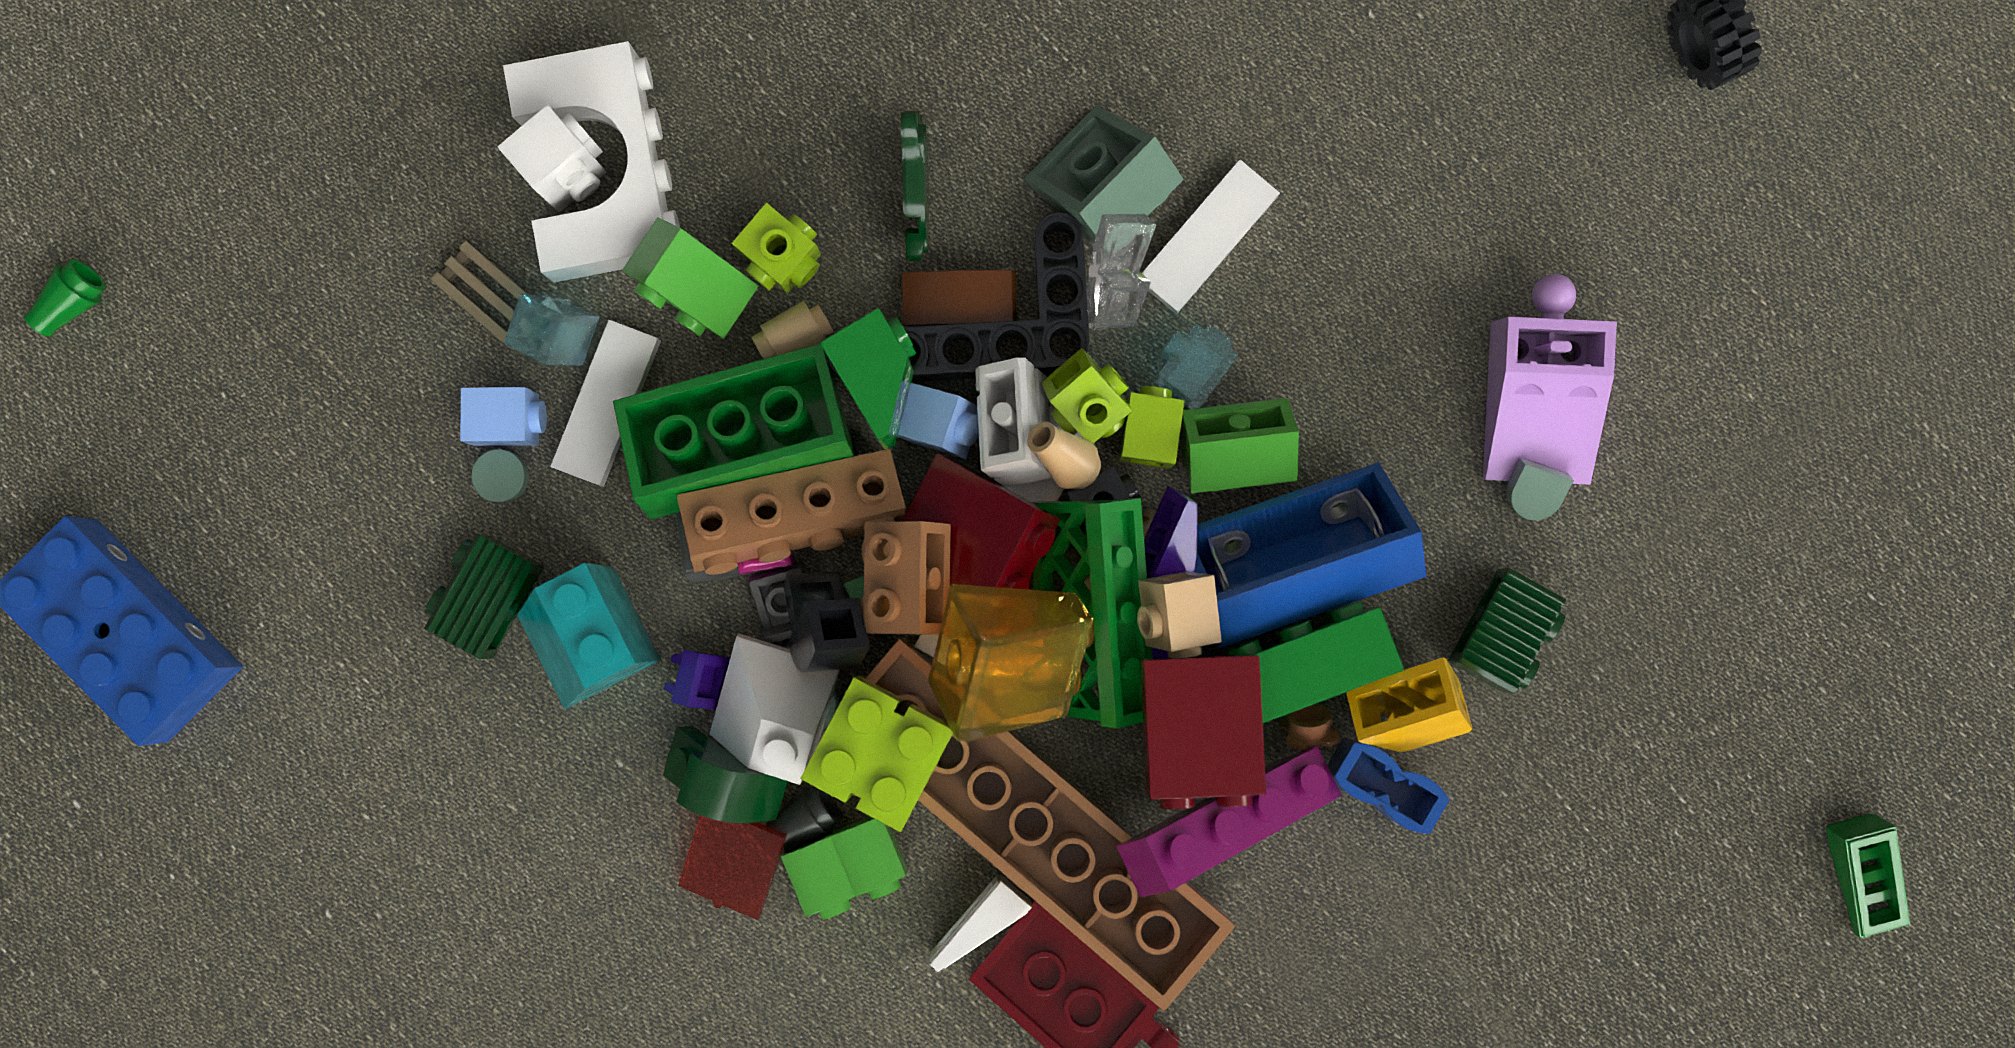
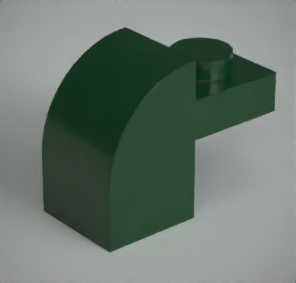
[663,726,788,823]

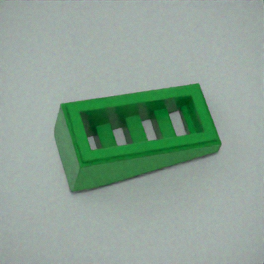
[1826,814,1911,938]

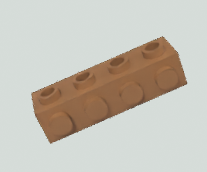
[677,449,906,575]

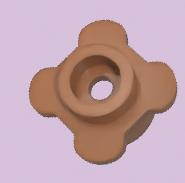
[1280,704,1339,750]

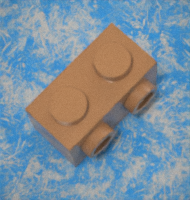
[861,521,951,634]

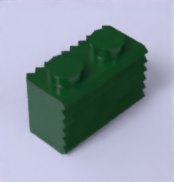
[424,534,544,659]
[1447,568,1566,694]

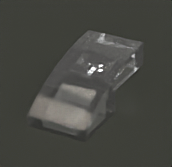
[1087,214,1156,330]

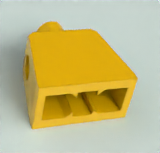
[1346,657,1472,752]

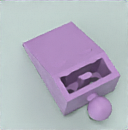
[1483,274,1617,485]

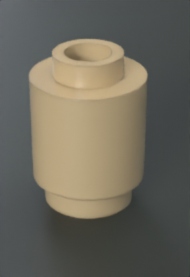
[751,300,834,359]

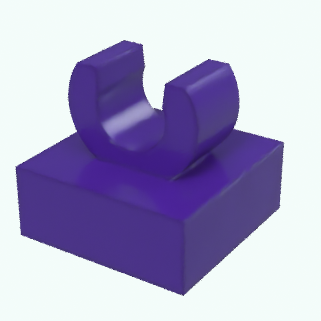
[664,649,730,710]

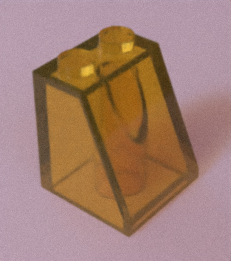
[928,584,1094,742]

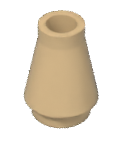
[1027,422,1101,490]

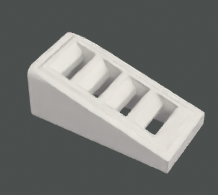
[929,874,1032,972]

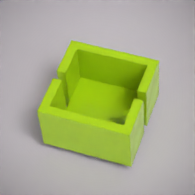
[800,676,956,832]

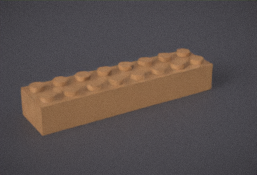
[828,639,1235,1012]

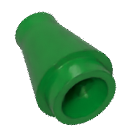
[24,259,106,337]

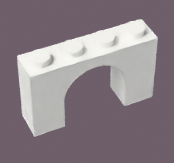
[503,41,680,283]

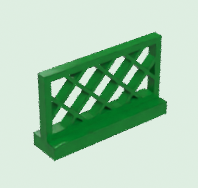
[1032,498,1153,728]

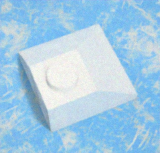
[710,633,840,785]

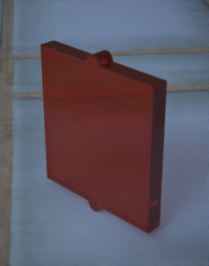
[678,815,787,920]

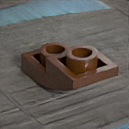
[902,270,1016,327]

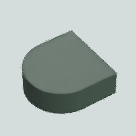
[1506,458,1574,520]

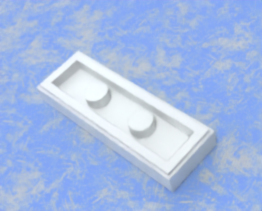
[1137,160,1280,315]
[550,320,661,487]

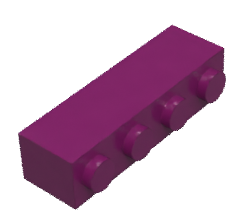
[1116,746,1342,897]

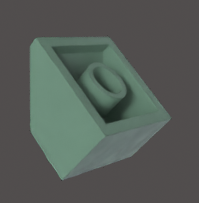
[1024,105,1184,254]

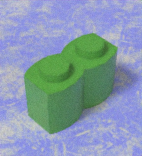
[781,816,909,920]

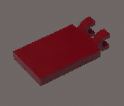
[968,900,1180,1048]

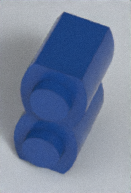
[1327,739,1449,834]

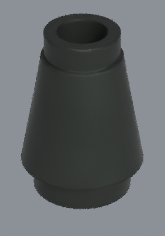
[758,787,841,856]

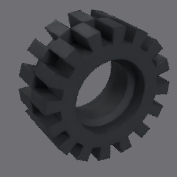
[1667,0,1762,90]

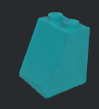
[517,563,661,709]

